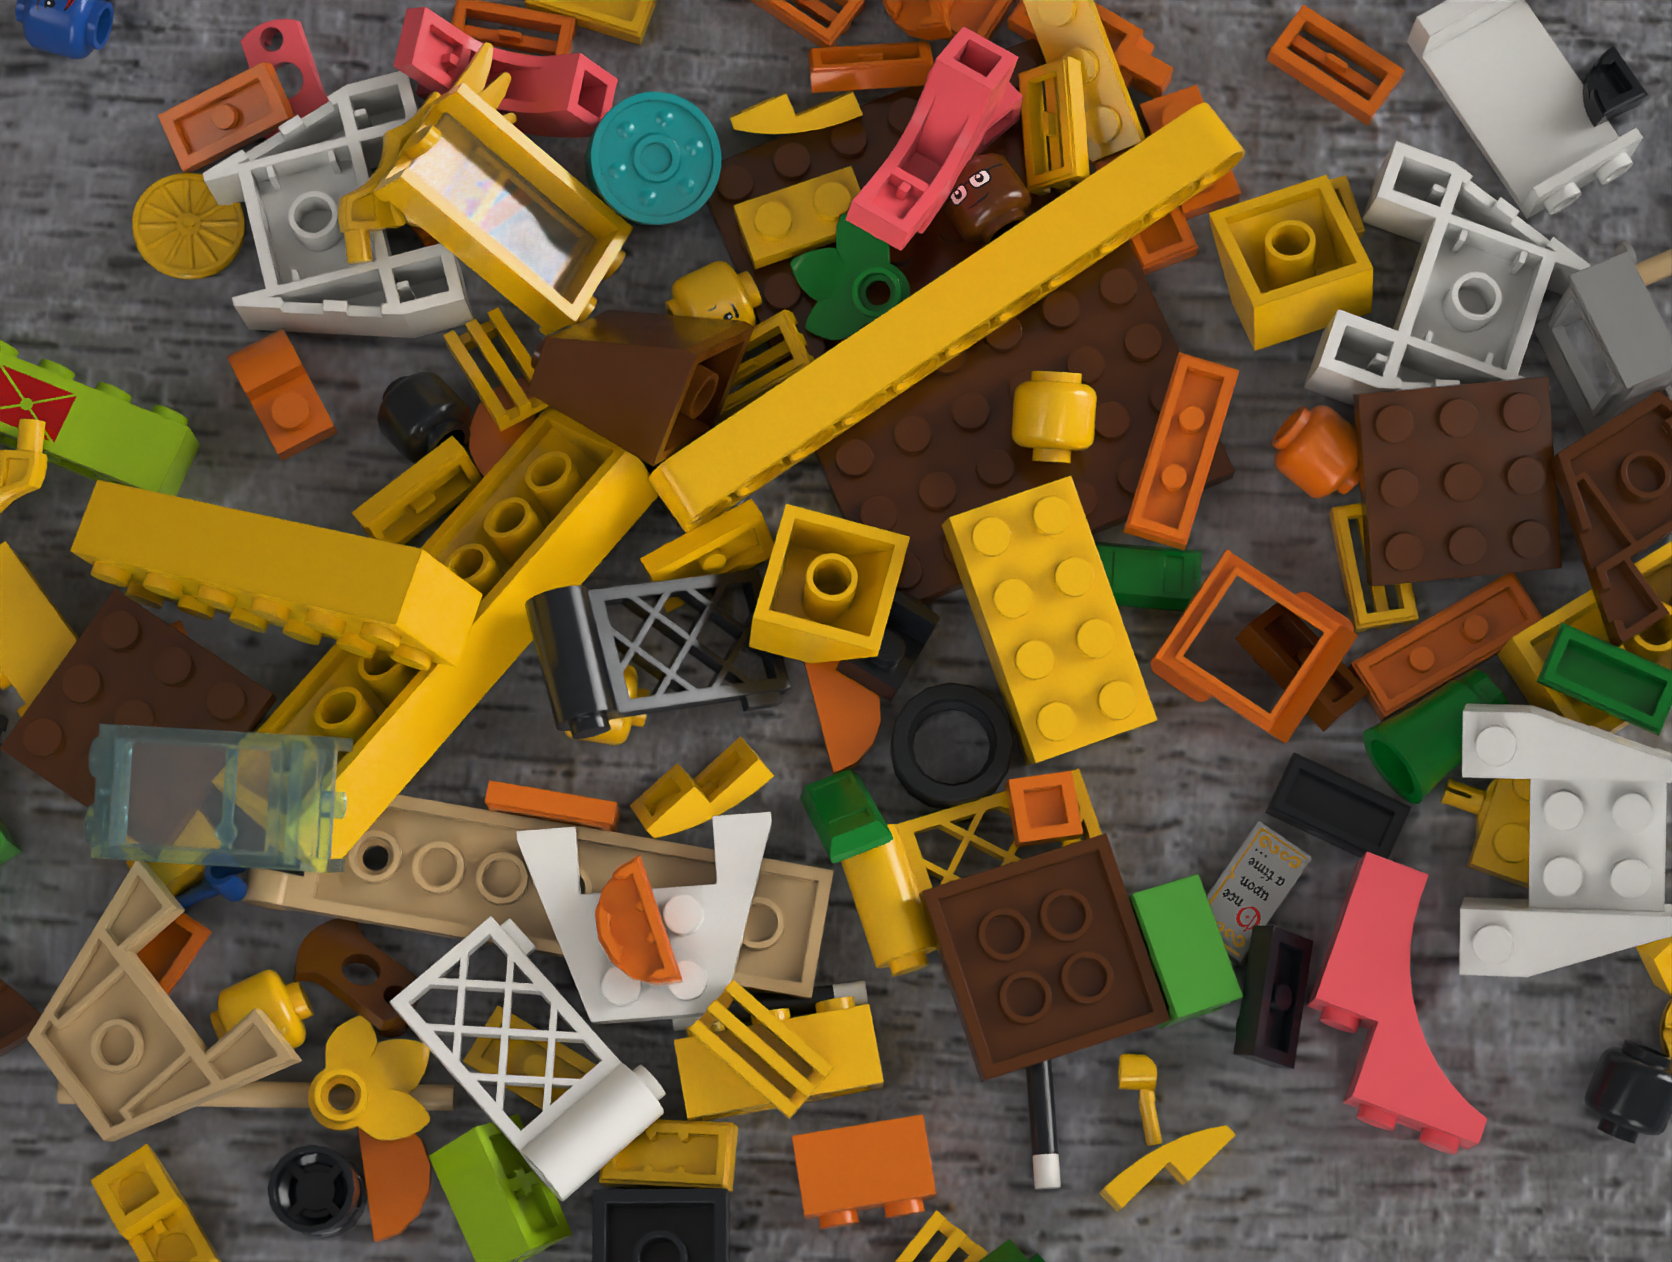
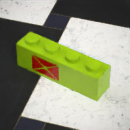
[0,340,200,496]

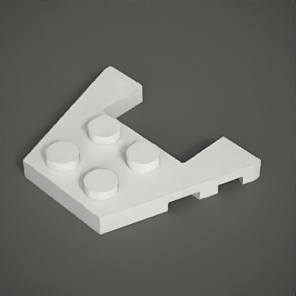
[516,812,772,1025]

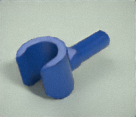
[175,851,247,910]

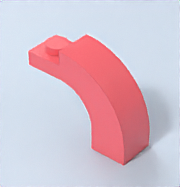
[393,7,618,138]
[845,26,1019,251]

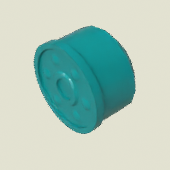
[584,91,722,226]

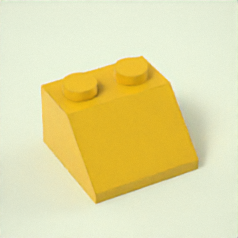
[1209,175,1373,351]
[749,504,910,664]

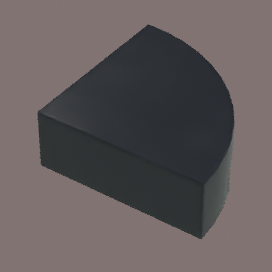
[1582,46,1648,127]

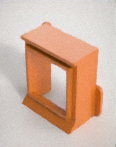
[1150,549,1359,743]

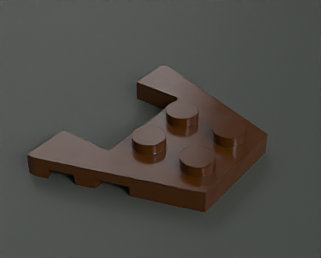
[1550,391,1672,647]

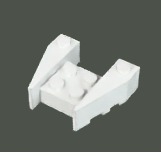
[203,71,473,338]
[1304,141,1590,406]
[1459,704,1672,977]

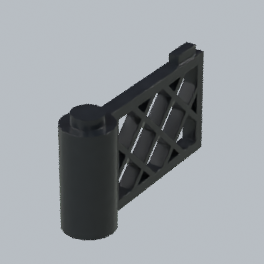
[525,569,791,739]

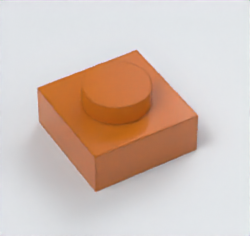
[1005,771,1083,848]

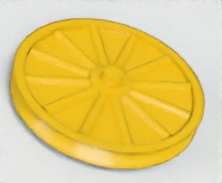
[132,173,245,280]

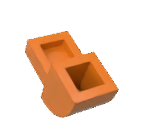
[227,328,338,461]

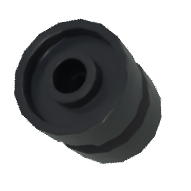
[267,1145,368,1239]

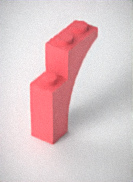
[1307,852,1487,1155]

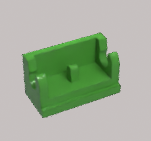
[1129,874,1243,1030]

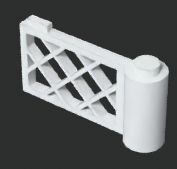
[390,916,666,1202]

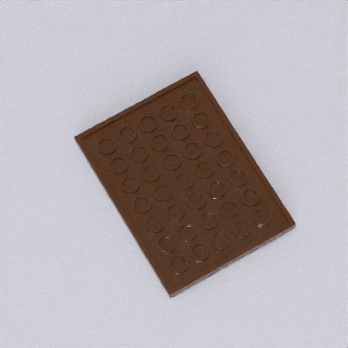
[706,38,1235,604]

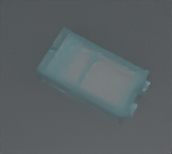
[84,724,353,873]

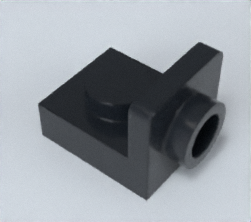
[836,590,940,702]

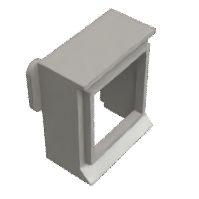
[1533,241,1672,435]

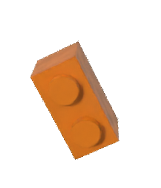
[792,1114,936,1229]

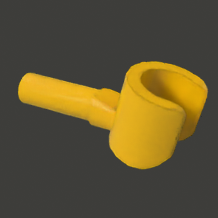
[1118,1054,1163,1146]

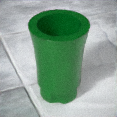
[1363,669,1509,804]

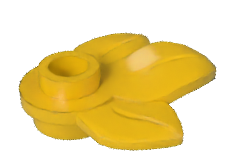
[308,1015,430,1141]

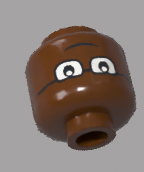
[942,152,1032,245]

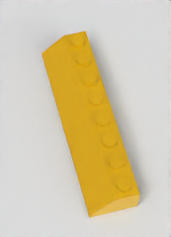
[212,407,659,874]

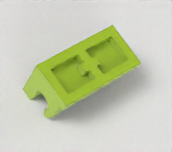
[428,1114,573,1262]

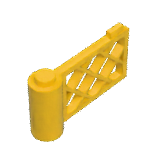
[841,769,1102,977]

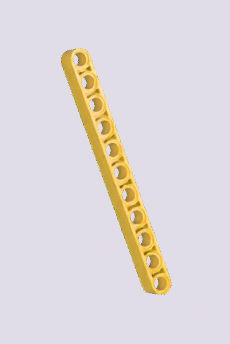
[648,102,1245,533]

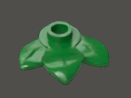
[790,214,911,340]

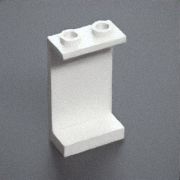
[1407,0,1643,219]

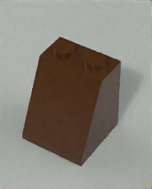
[527,310,754,466]

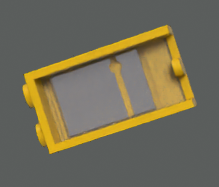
[373,82,633,336]

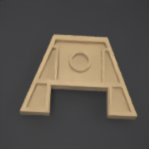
[27,859,302,1142]

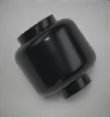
[377,372,472,464]
[1584,1040,1672,1143]

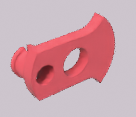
[240,19,329,139]

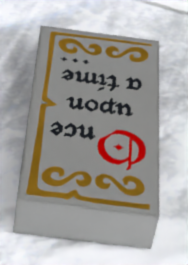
[1207,821,1313,965]

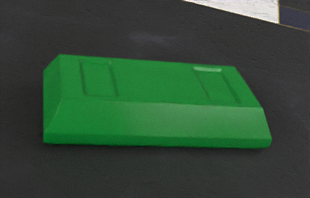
[1094,541,1202,612]
[1536,623,1672,735]
[800,768,894,863]

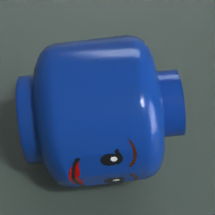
[15,0,114,59]

